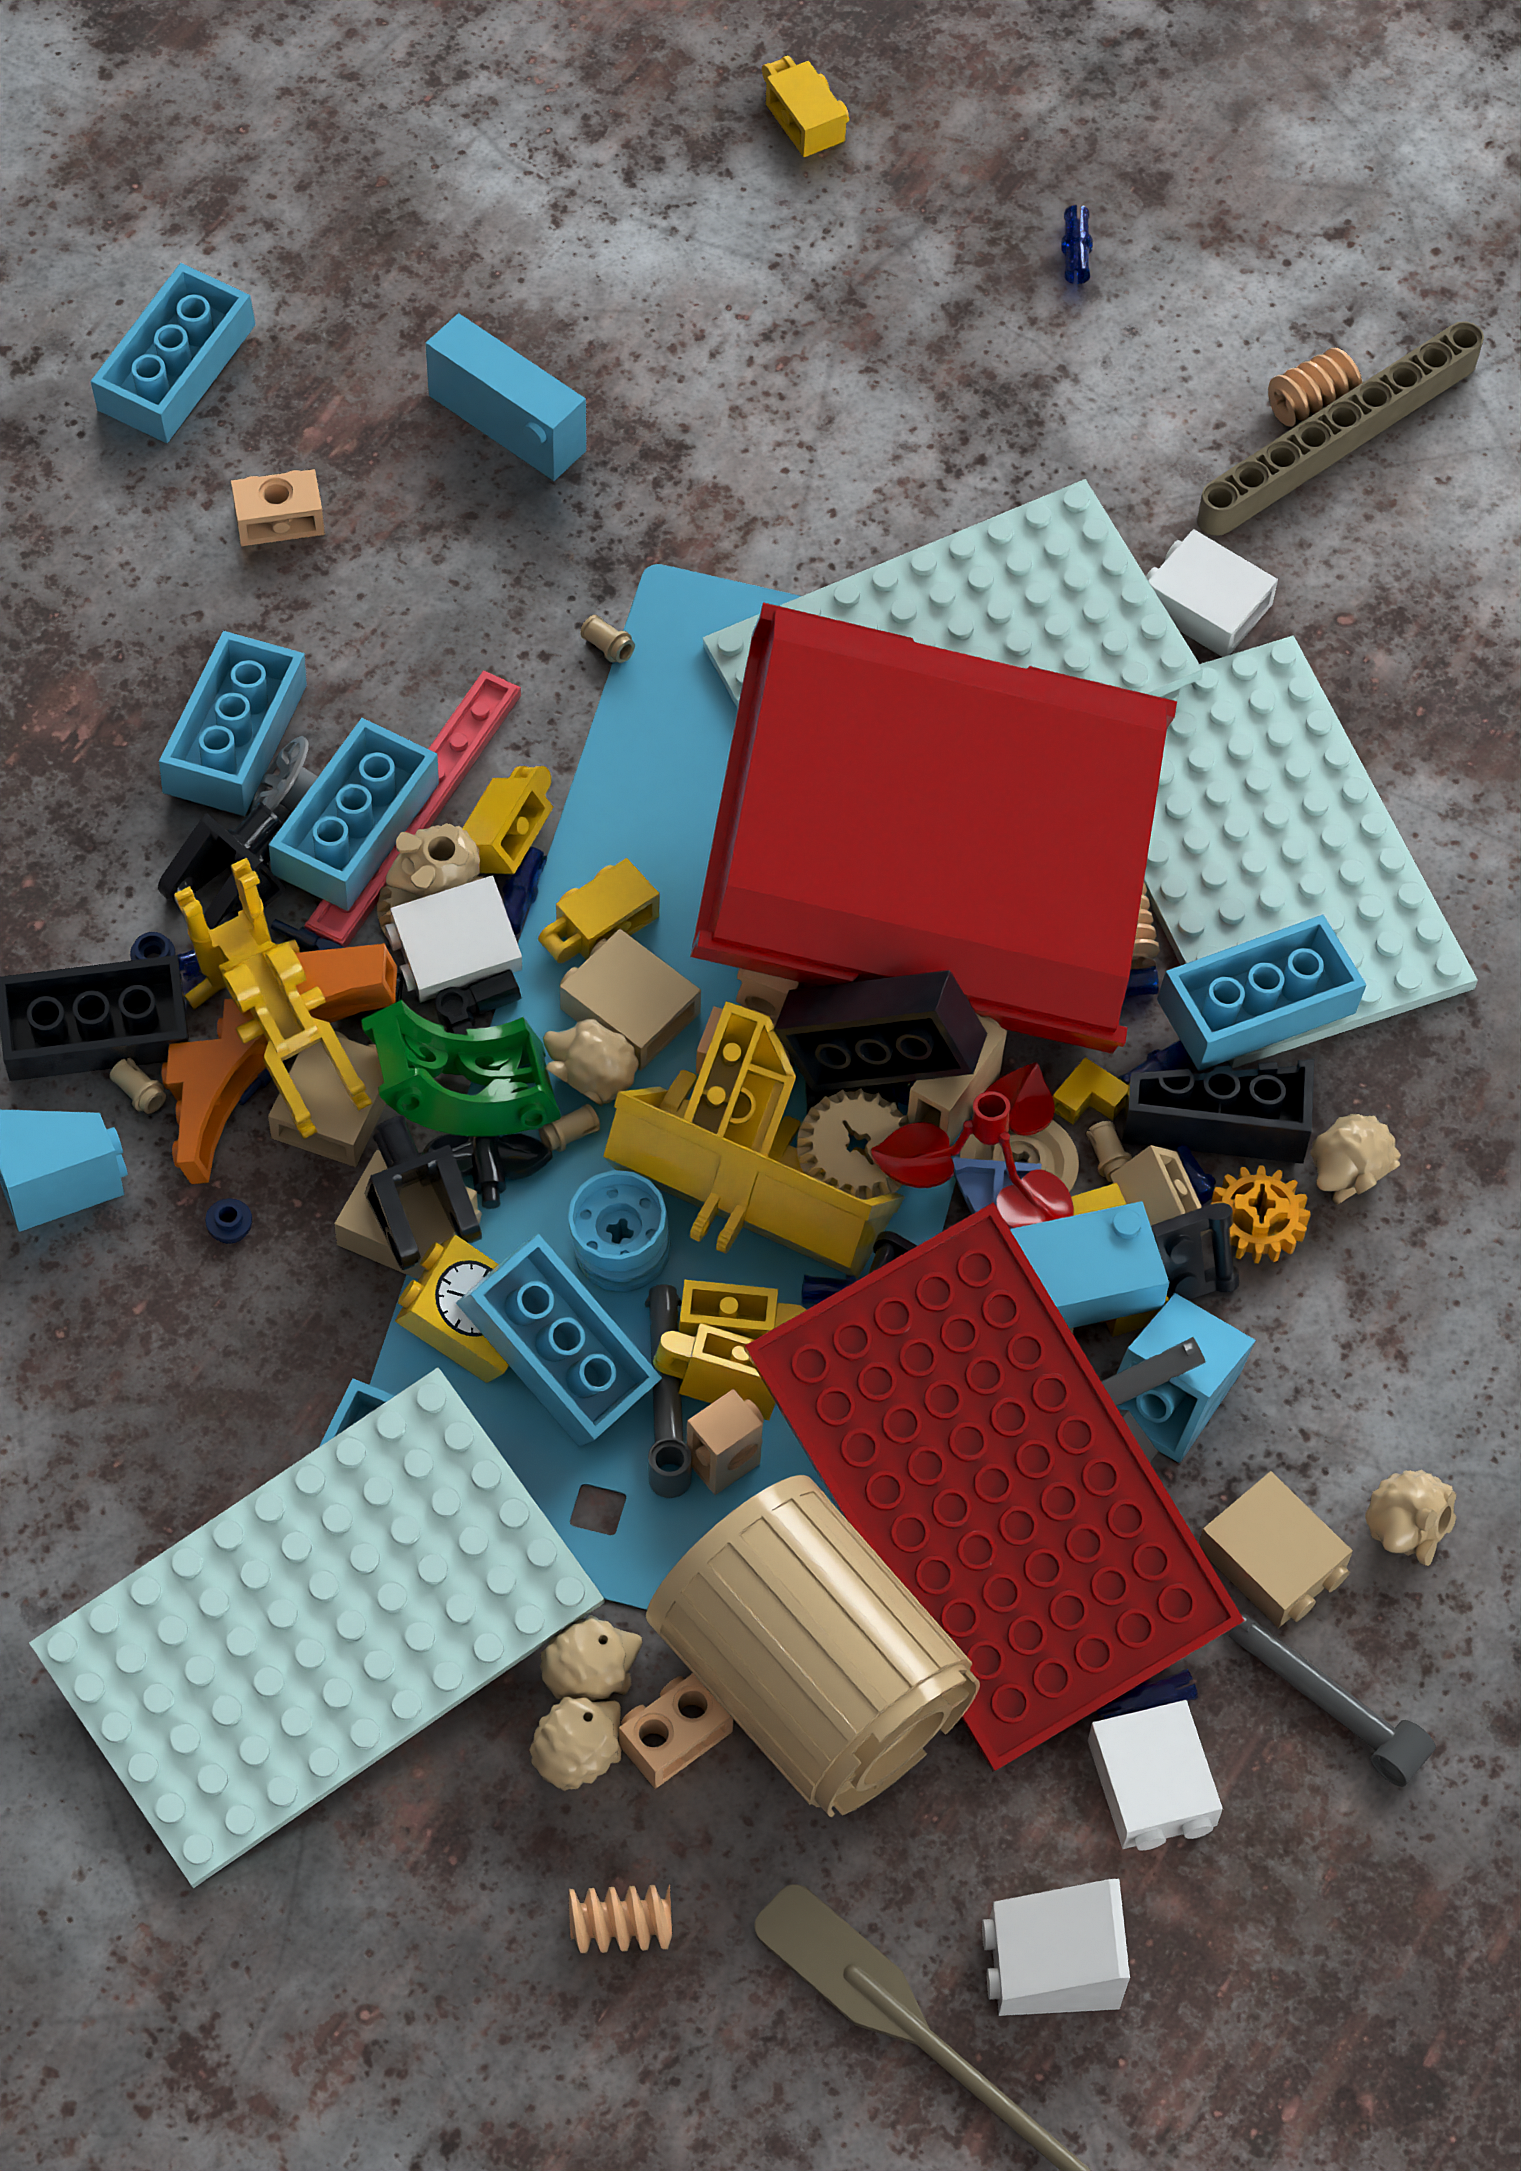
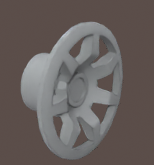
[251,736,319,812]

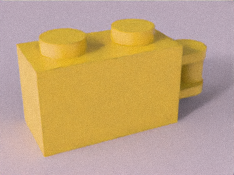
[762,56,849,158]
[462,766,554,874]
[538,858,660,963]
[679,1279,806,1339]
[653,1323,776,1421]

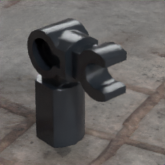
[435,970,521,1035]

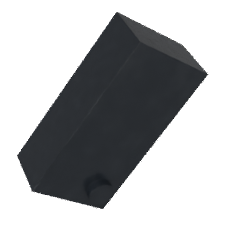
[0,955,189,1081]
[774,970,988,1092]

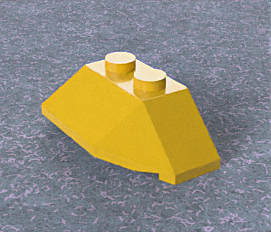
[683,1001,796,1157]

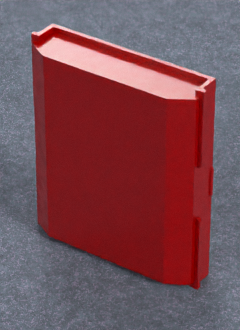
[690,602,1177,1054]

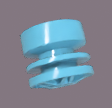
[568,1170,671,1292]

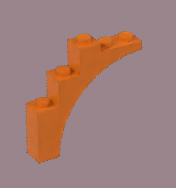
[161,943,397,1184]

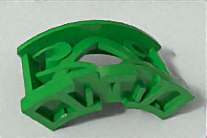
[361,1000,561,1137]

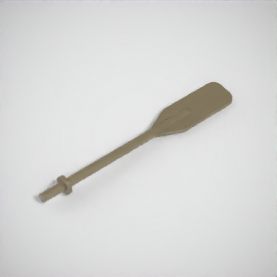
[755,1884,1092,2171]

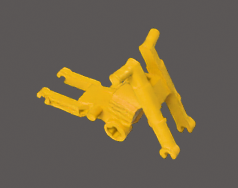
[174,858,373,1139]

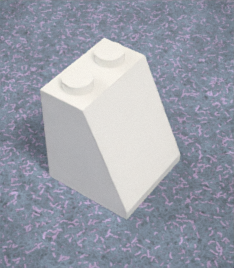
[982,1879,1130,2016]

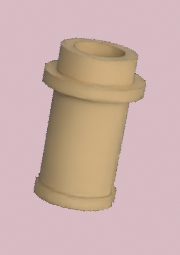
[580,615,635,663]
[110,1058,166,1114]
[538,1104,600,1152]
[1086,1121,1132,1182]

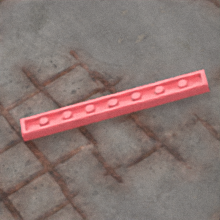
[304,670,521,948]

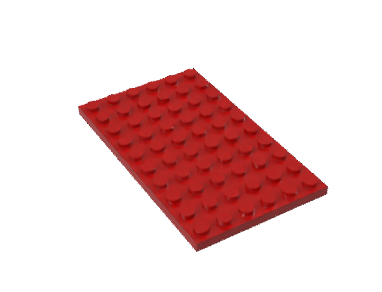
[744,1202,1245,1772]

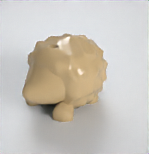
[386,823,480,899]
[543,1019,639,1106]
[1310,1114,1401,1205]
[1365,1470,1456,1566]
[540,1615,642,1702]
[529,1697,622,1791]

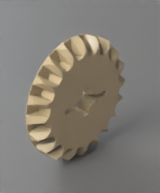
[797,1088,909,1200]
[960,1120,1079,1192]

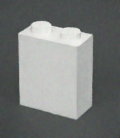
[1146,529,1278,657]
[385,875,522,1003]
[1088,1700,1223,1851]

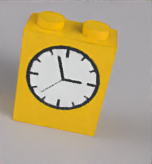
[395,1235,509,1383]

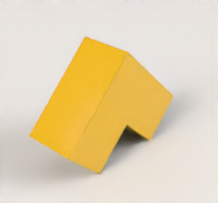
[1052,1057,1129,1124]

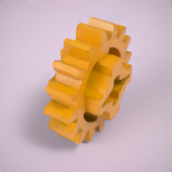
[1211,1165,1310,1264]

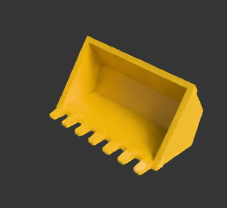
[603,1070,905,1279]

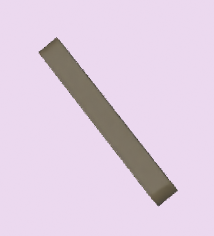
[1197,321,1484,536]

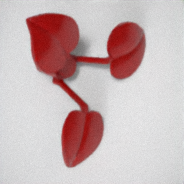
[871,1062,1074,1229]

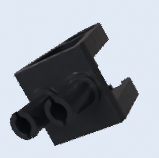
[158,801,286,930]
[364,1115,482,1270]

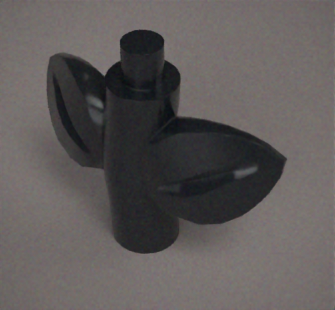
[423,1133,553,1209]

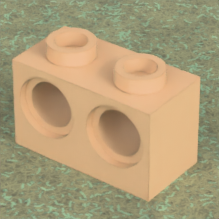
[619,1673,733,1789]

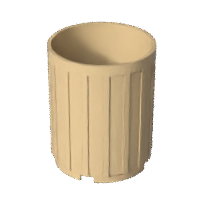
[646,1475,980,1817]

